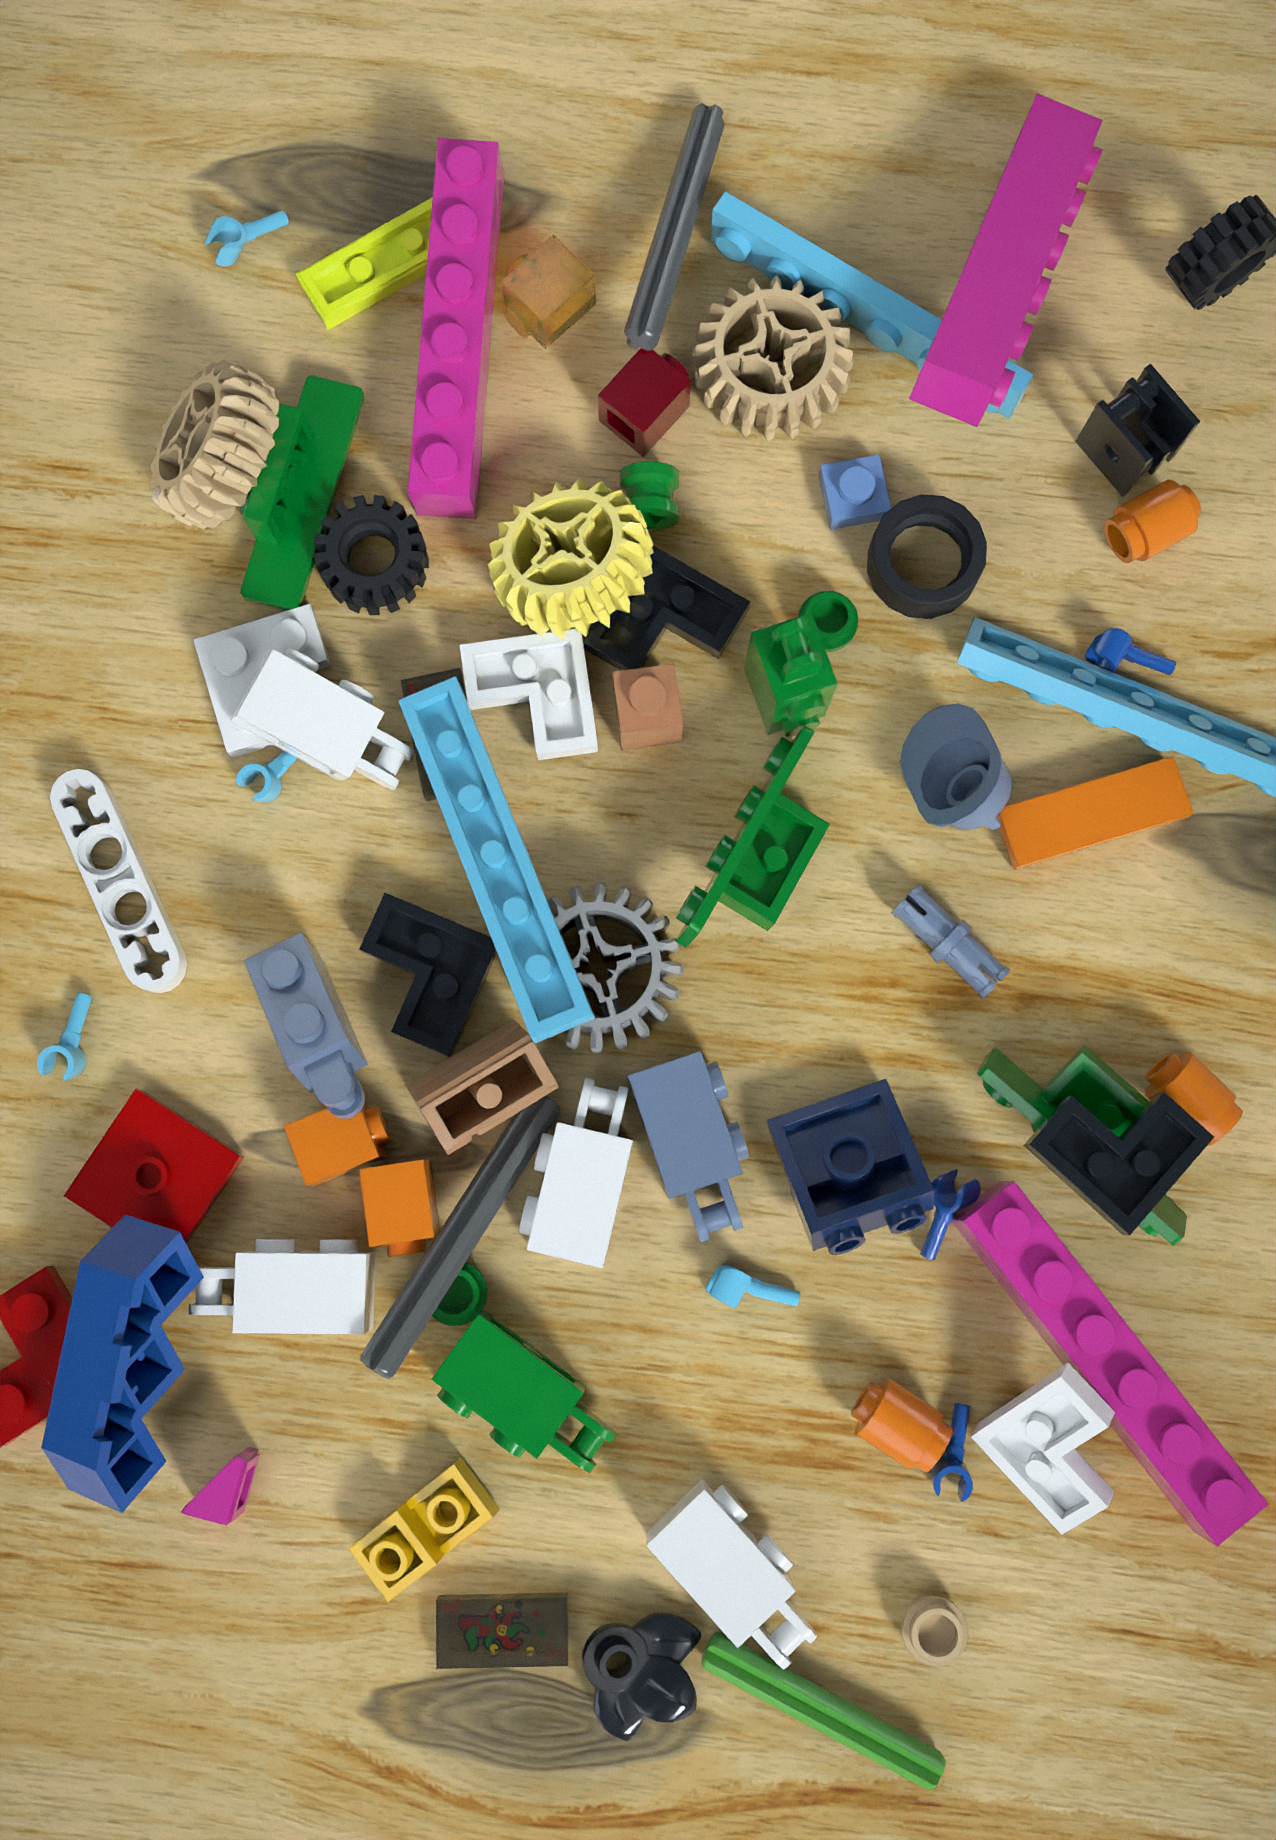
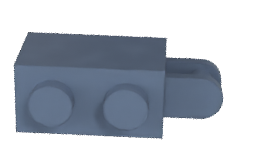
[244,932,368,1119]
[628,1051,749,1242]

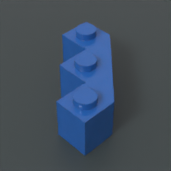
[41,1215,204,1513]

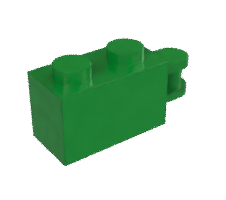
[744,613,838,737]
[431,1310,617,1473]

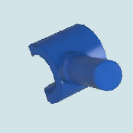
[1085,628,1176,675]
[920,1169,981,1260]
[929,1403,973,1502]

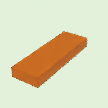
[998,756,1194,870]

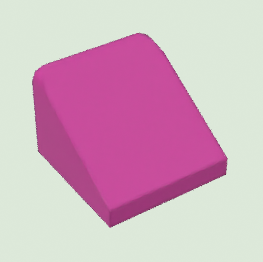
[181,1447,260,1526]

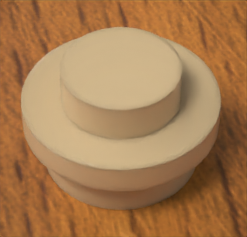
[901,1596,968,1666]

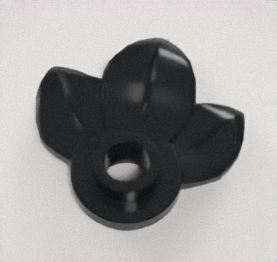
[582,1612,702,1742]

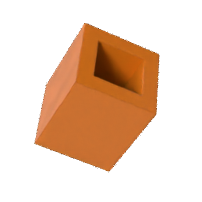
[283,1100,391,1186]
[359,1159,440,1257]

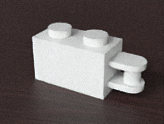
[230,648,415,790]
[519,1078,633,1268]
[188,1239,376,1334]
[646,1479,818,1670]

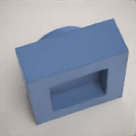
[819,454,891,530]

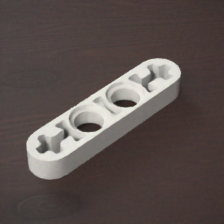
[50,769,187,993]

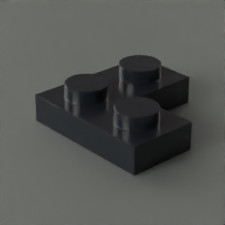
[583,546,751,671]
[359,893,497,1057]
[1023,1092,1214,1235]

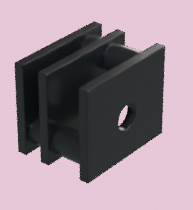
[1075,363,1201,497]

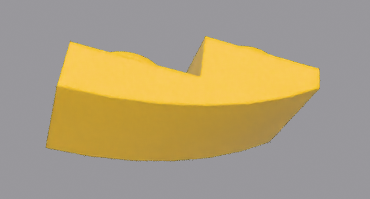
[348,1457,500,1602]

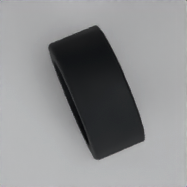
[867,494,987,619]

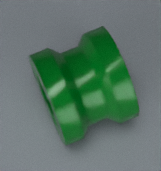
[620,461,679,530]

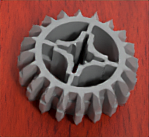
[548,883,684,1053]

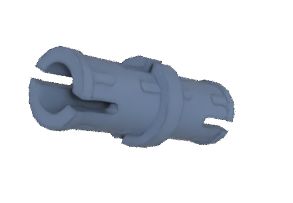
[891,884,1010,999]

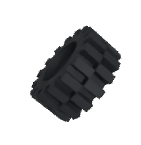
[1165,195,1276,310]
[314,495,429,615]

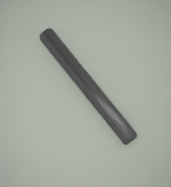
[624,103,725,351]
[360,1095,560,1379]

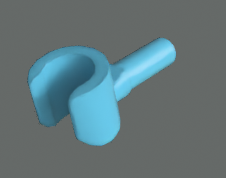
[204,210,289,267]
[236,751,298,803]
[37,992,93,1081]
[706,1264,800,1309]

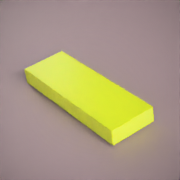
[295,197,433,330]

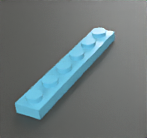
[710,191,1034,419]
[957,617,1276,797]
[398,676,595,1043]

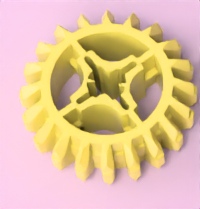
[487,478,654,640]

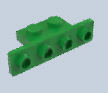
[240,375,365,611]
[675,725,830,948]
[977,1045,1187,1246]

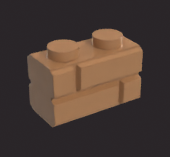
[405,1019,559,1155]

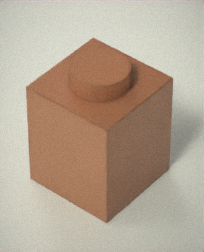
[612,664,683,750]

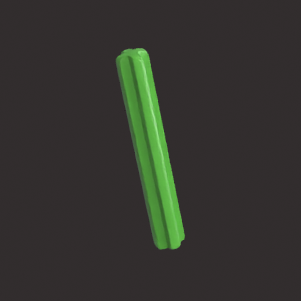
[701,1632,946,1790]

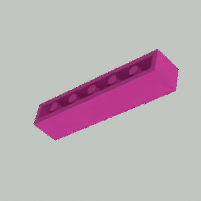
[909,93,1103,427]
[408,138,504,519]
[952,1181,1269,1547]

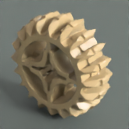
[692,275,854,442]
[149,360,279,529]

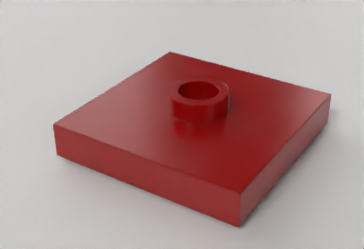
[63,1088,245,1245]

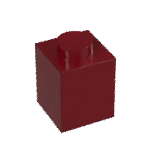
[597,348,691,457]

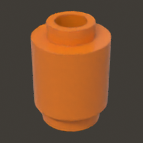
[1104,479,1201,563]
[1145,1052,1243,1146]
[851,1378,953,1473]

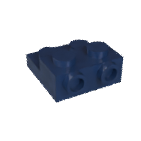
[767,1079,934,1255]

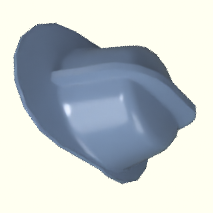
[900,703,1012,830]

